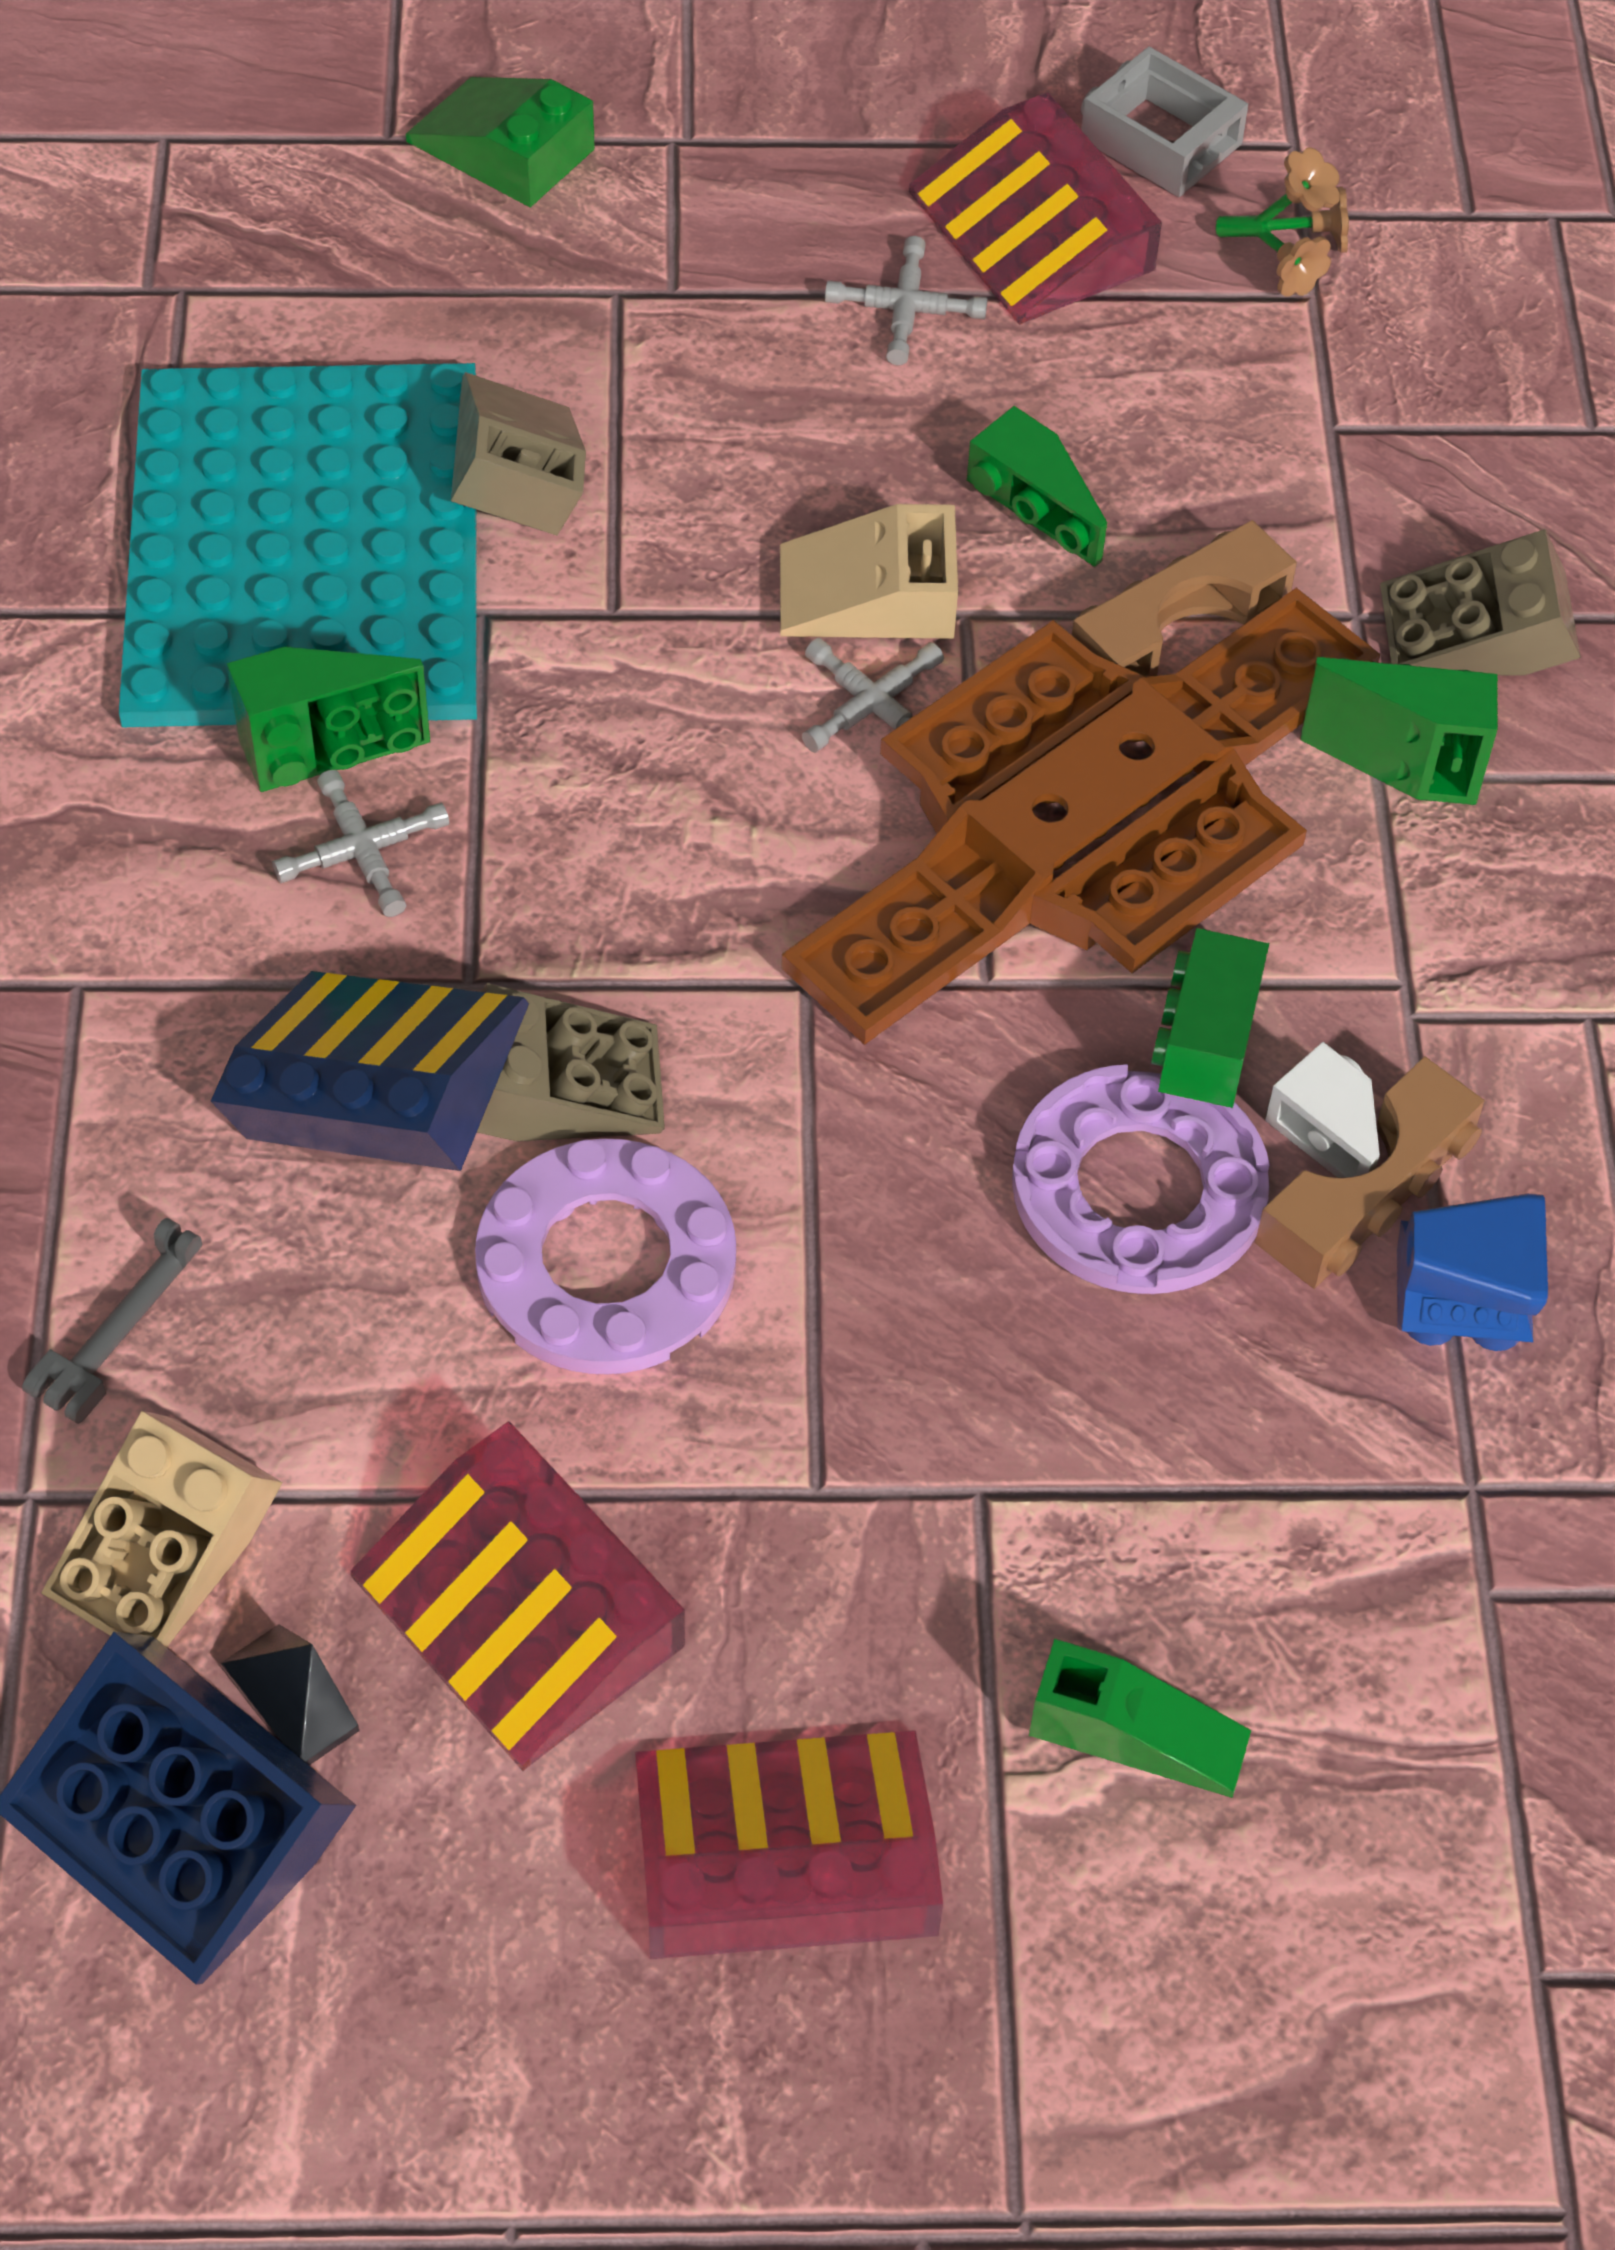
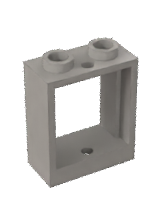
[1080,46,1249,197]

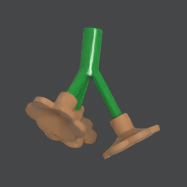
[1216,147,1349,297]

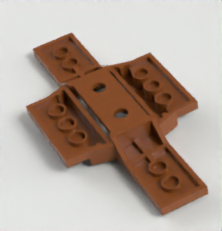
[781,587,1380,1045]

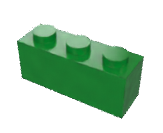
[1151,928,1270,1108]

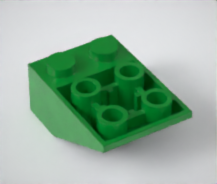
[227,647,430,792]
[1300,657,1498,805]

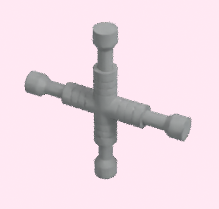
[825,236,988,365]
[802,638,944,753]
[272,770,450,917]

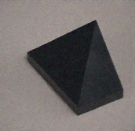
[221,1624,359,1766]

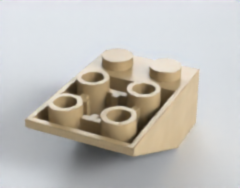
[780,504,958,639]
[41,1411,283,1648]

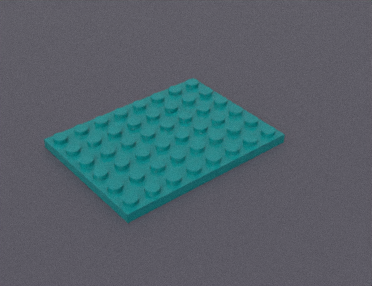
[119,363,477,728]

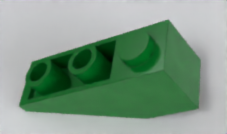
[967,406,1107,567]
[1029,1638,1251,1798]

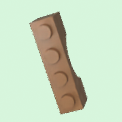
[1072,520,1297,677]
[1255,1056,1485,1289]

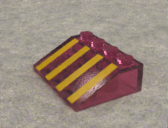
[909,92,1162,325]
[350,1421,685,1771]
[635,1730,943,1959]

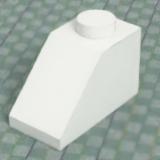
[1265,1042,1380,1178]

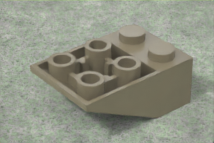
[451,372,586,536]
[1380,529,1581,675]
[477,983,665,1142]

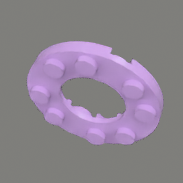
[1012,1064,1270,1294]
[475,1139,736,1375]

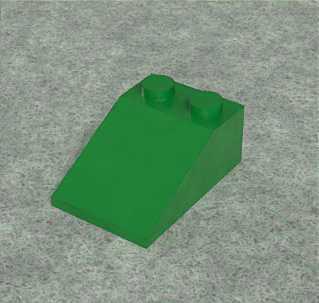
[406,77,595,208]

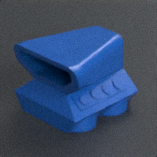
[1397,1193,1548,1351]

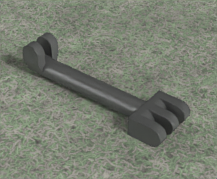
[22,1218,203,1424]

